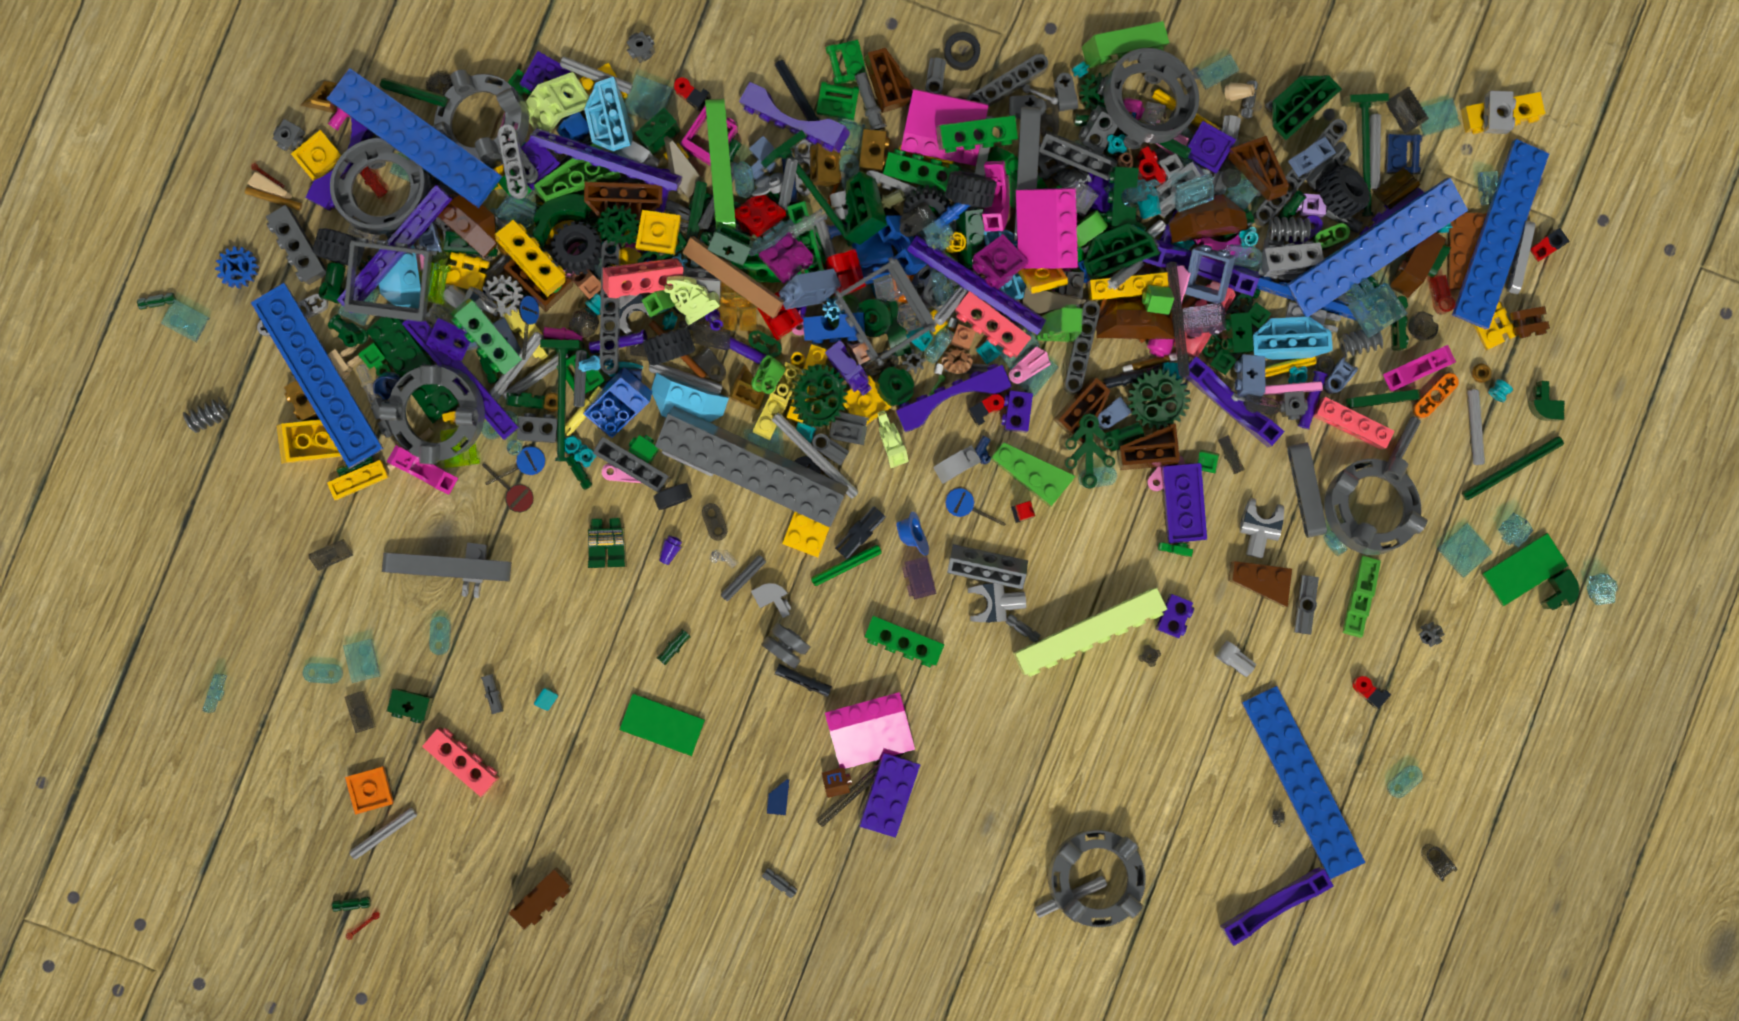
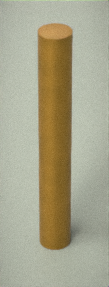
[245,187,302,211]

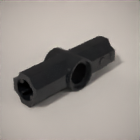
[835,506,886,559]

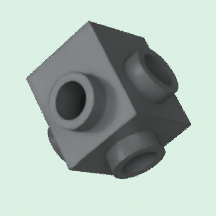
[626,31,655,63]
[272,119,306,152]
[1278,391,1308,420]

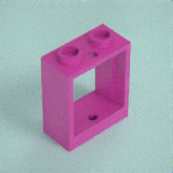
[680,106,738,167]

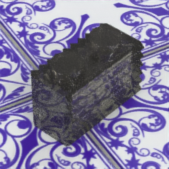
[1386,87,1429,134]

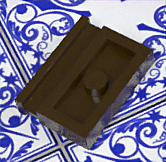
[1373,167,1421,209]

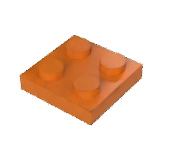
[345,766,394,815]

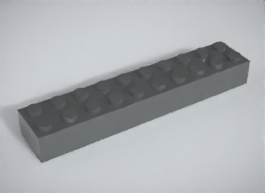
[655,406,849,527]

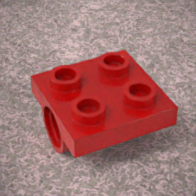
[1137,146,1166,189]
[734,195,786,237]
[825,249,866,297]
[757,290,804,340]

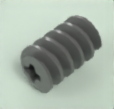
[1268,216,1311,242]
[1340,326,1383,358]
[183,397,229,433]

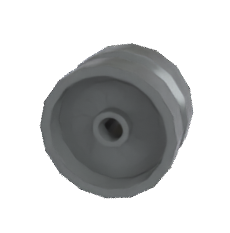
[761,622,811,669]

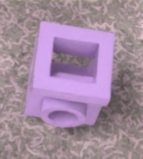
[1297,194,1326,218]

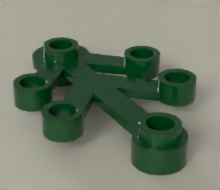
[1064,414,1115,489]

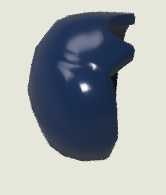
[373,371,401,400]

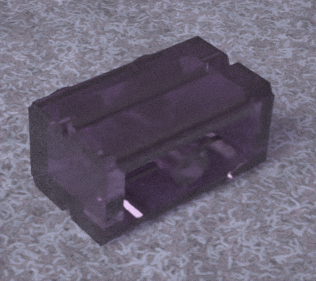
[1183,303,1226,337]
[902,557,937,600]

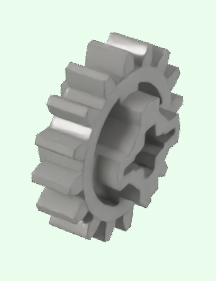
[482,275,524,318]

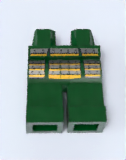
[588,518,627,568]

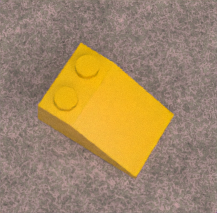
[277,420,342,464]

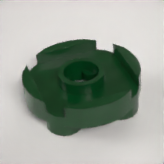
[856,299,893,338]
[875,367,915,406]
[506,393,545,409]

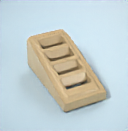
[248,172,292,199]

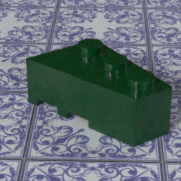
[844,171,888,245]

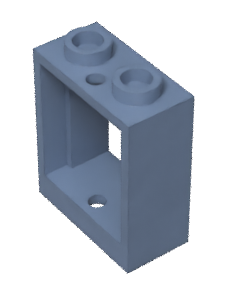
[1185,244,1236,304]
[778,269,841,310]

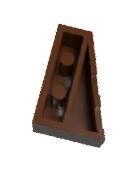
[864,48,914,113]
[1228,136,1289,201]
[1389,232,1446,298]
[504,259,573,312]
[1053,377,1111,446]
[1118,423,1180,471]
[1228,561,1292,607]
[508,867,572,930]

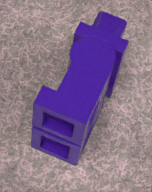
[825,340,872,396]

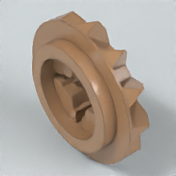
[942,348,973,374]

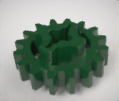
[1079,73,1108,112]
[598,205,640,247]

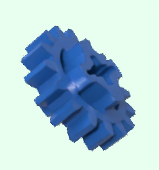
[215,246,259,289]

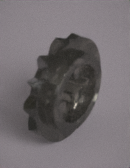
[426,72,453,95]

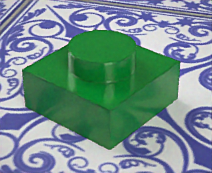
[1198,450,1220,474]

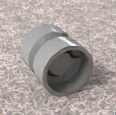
[830,191,848,222]

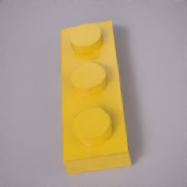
[327,460,389,501]

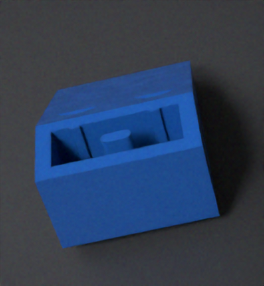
[852,232,894,284]
[583,367,653,438]

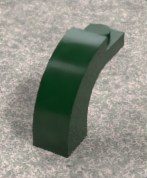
[533,194,592,247]

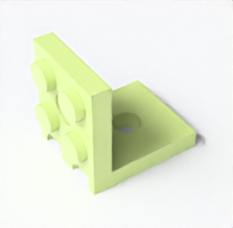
[525,72,589,133]

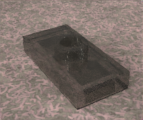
[308,539,353,571]
[344,691,375,733]

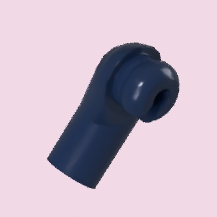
[975,435,991,464]

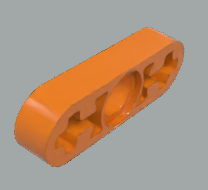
[1413,373,1459,418]

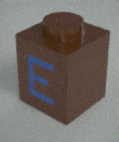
[821,767,852,798]

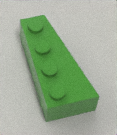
[1081,21,1169,69]
[534,144,620,203]
[1035,305,1082,342]
[991,443,1076,507]

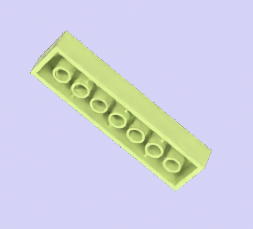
[1013,588,1167,677]

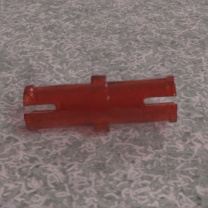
[359,166,388,198]

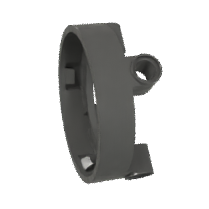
[1097,48,1199,149]
[432,70,529,169]
[330,138,434,240]
[379,365,485,464]
[1324,457,1428,555]
[1048,830,1146,927]

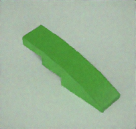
[1342,556,1381,638]

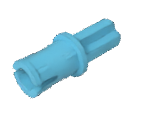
[578,355,613,372]

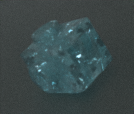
[1226,178,1259,210]
[922,219,954,251]
[1498,512,1534,548]
[1587,573,1618,605]

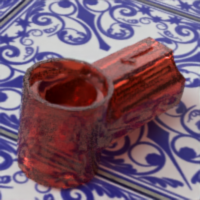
[1429,275,1455,315]

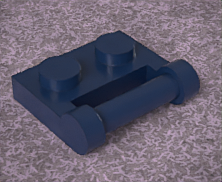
[1385,134,1423,175]

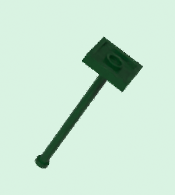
[1341,93,1389,217]
[761,130,854,247]
[540,340,584,462]

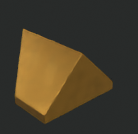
[300,81,338,113]
[729,365,765,410]

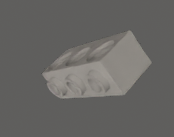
[1153,162,1210,217]
[1260,241,1324,277]

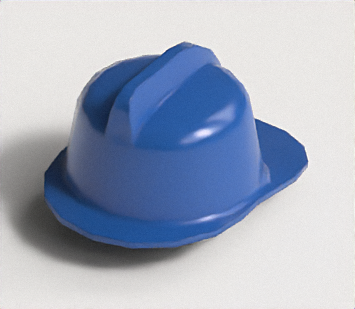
[896,511,929,556]

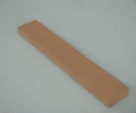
[683,236,784,318]

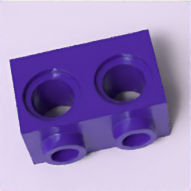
[426,318,470,361]
[1001,390,1033,433]
[1155,594,1194,638]

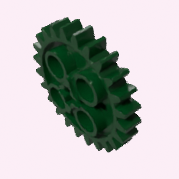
[789,364,848,427]
[1128,367,1191,430]

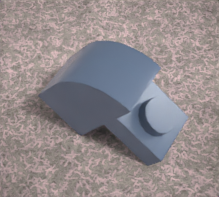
[745,136,777,181]
[1288,137,1336,177]

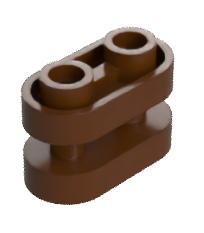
[1510,306,1550,339]

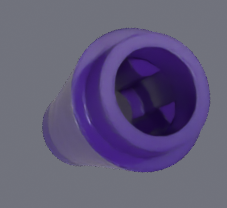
[659,535,682,565]

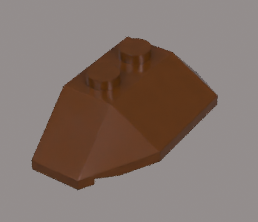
[584,182,662,220]
[437,193,497,258]
[1169,194,1248,243]
[1096,300,1174,339]

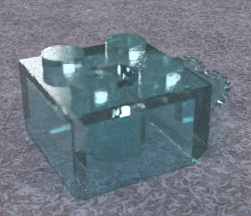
[1347,278,1408,339]

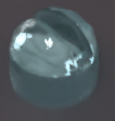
[507,440,522,456]

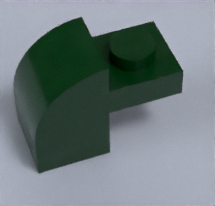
[1528,381,1565,421]
[1540,569,1579,610]

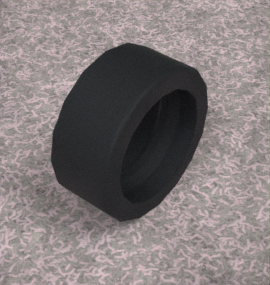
[944,32,981,71]
[653,483,692,510]

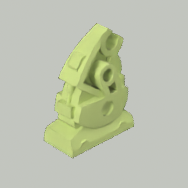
[664,276,720,325]
[877,410,909,468]

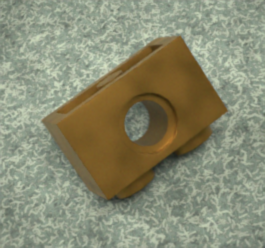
[859,129,890,173]
[810,143,841,187]
[284,380,318,421]

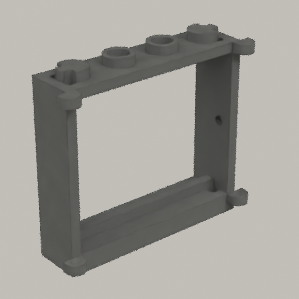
[344,237,437,322]
[835,257,937,366]

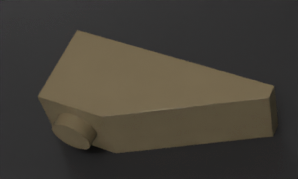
[664,136,704,198]
[1022,286,1086,314]

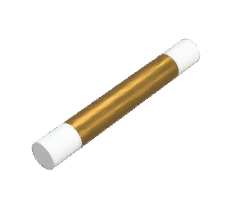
[934,318,957,375]
[1122,352,1179,373]

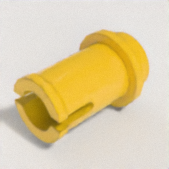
[790,352,806,368]

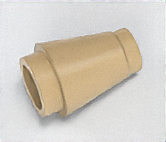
[1225,82,1255,101]

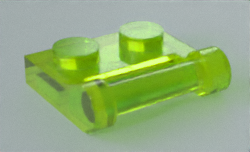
[428,262,451,305]
[440,428,480,469]

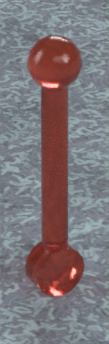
[251,163,285,188]
[346,912,380,940]

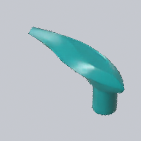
[606,362,643,377]

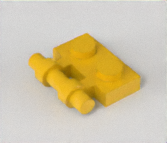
[443,252,490,292]
[1473,302,1516,350]

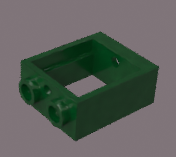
[635,107,681,156]

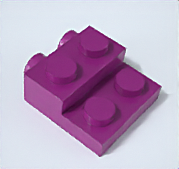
[759,231,813,284]
[972,234,1029,290]

